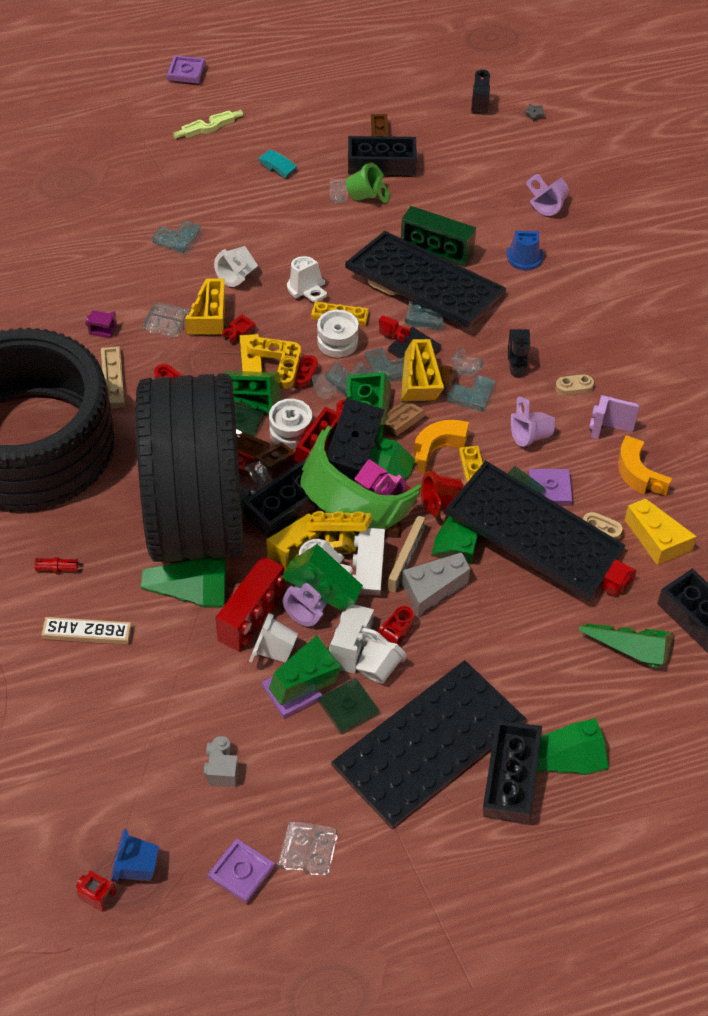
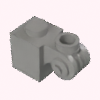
[204,736,238,787]

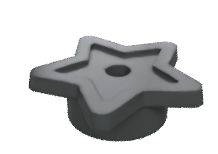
[524,104,545,120]

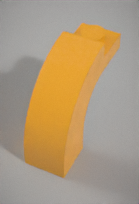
[414,420,469,473]
[618,435,672,496]

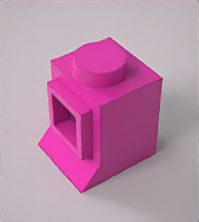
[354,459,388,491]

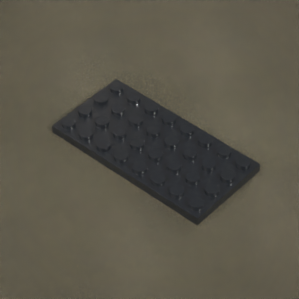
[345,231,507,328]
[445,460,626,602]
[331,660,526,829]

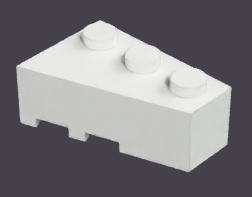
[352,528,385,596]
[329,604,374,674]

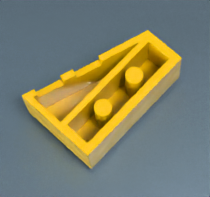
[185,279,226,334]
[401,339,444,401]
[625,499,697,565]
[267,514,326,573]

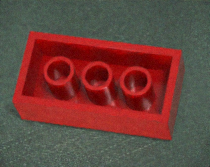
[215,555,286,652]

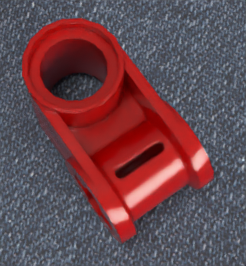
[378,606,414,646]

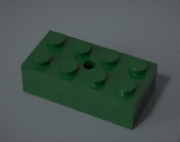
[401,206,476,267]

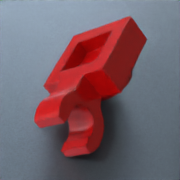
[379,315,410,342]

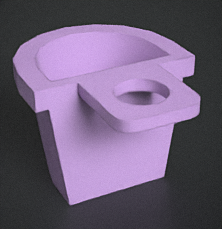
[526,174,569,216]
[511,397,555,447]
[283,583,327,627]

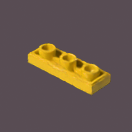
[311,302,369,326]
[240,334,262,372]
[458,446,483,483]
[306,511,373,531]

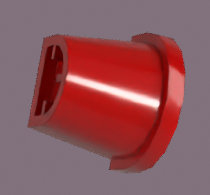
[421,471,464,517]

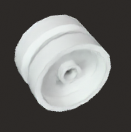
[317,309,359,358]
[269,399,312,449]

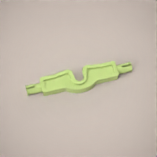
[173,109,243,139]

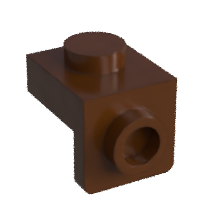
[438,365,458,394]

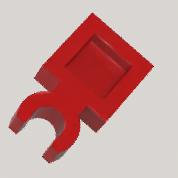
[222,314,256,343]

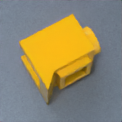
[325,531,356,555]

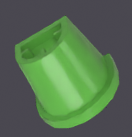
[346,163,390,204]

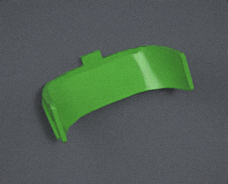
[301,426,422,530]

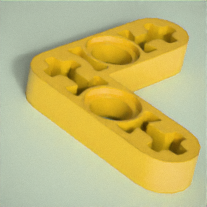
[247,337,301,389]

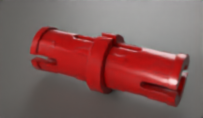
[34,557,79,573]

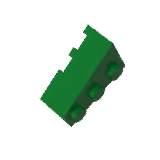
[217,371,281,414]
[282,544,363,611]
[269,635,341,705]

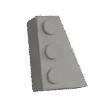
[402,552,470,617]

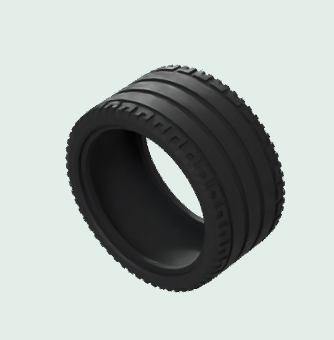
[0,328,114,512]
[136,373,244,562]

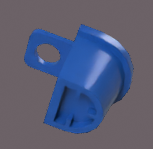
[507,231,543,271]
[111,829,159,882]

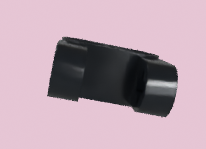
[471,69,490,113]
[507,329,530,377]

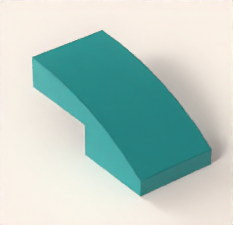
[258,149,297,179]

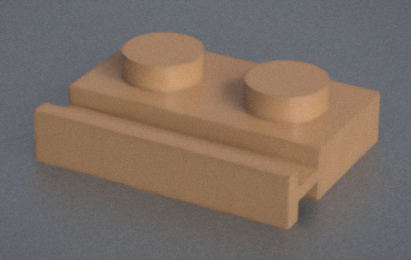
[384,401,425,436]

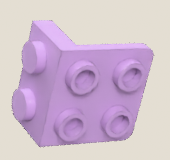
[589,395,640,439]

